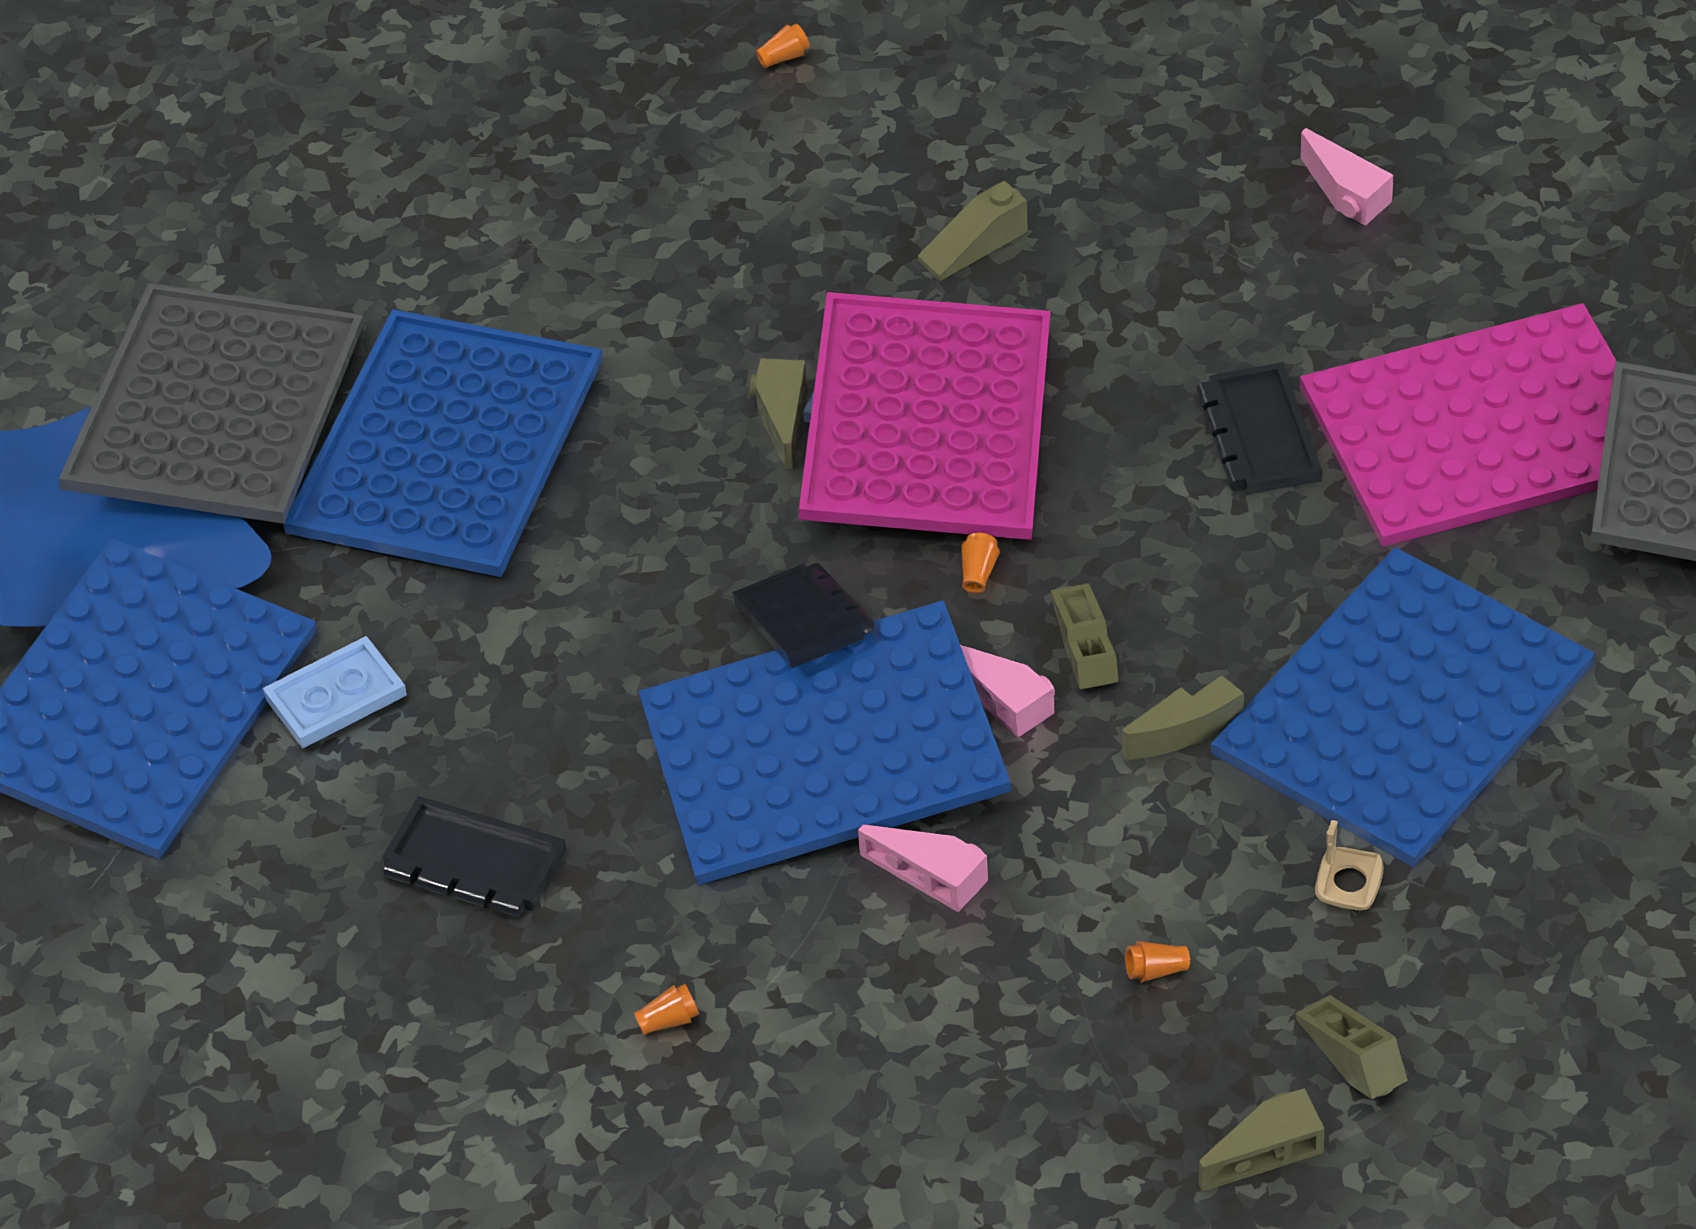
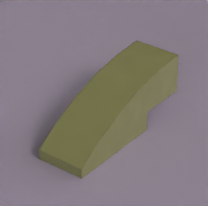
[1051,583,1119,689]
[1122,675,1244,760]

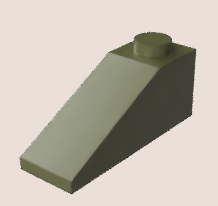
[918,180,1028,281]
[750,358,807,470]
[1295,995,1408,1099]
[1199,1088,1325,1192]

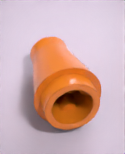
[755,23,810,69]
[961,533,1000,593]
[1125,941,1190,983]
[634,984,699,1035]

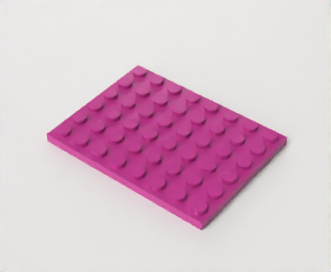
[799,292,1050,540]
[1300,303,1616,547]

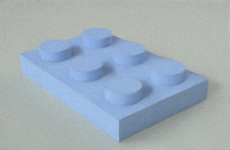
[263,636,407,749]

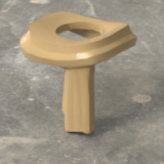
[1315,820,1384,910]

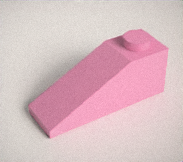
[1301,128,1394,226]
[960,645,1055,738]
[858,825,988,912]

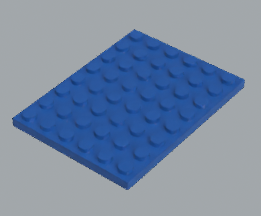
[283,309,603,577]
[0,538,317,860]
[1211,547,1595,868]
[638,600,1012,885]

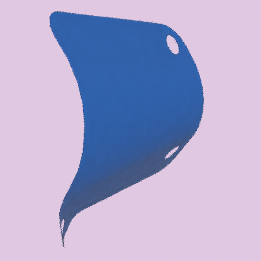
[0,406,271,627]

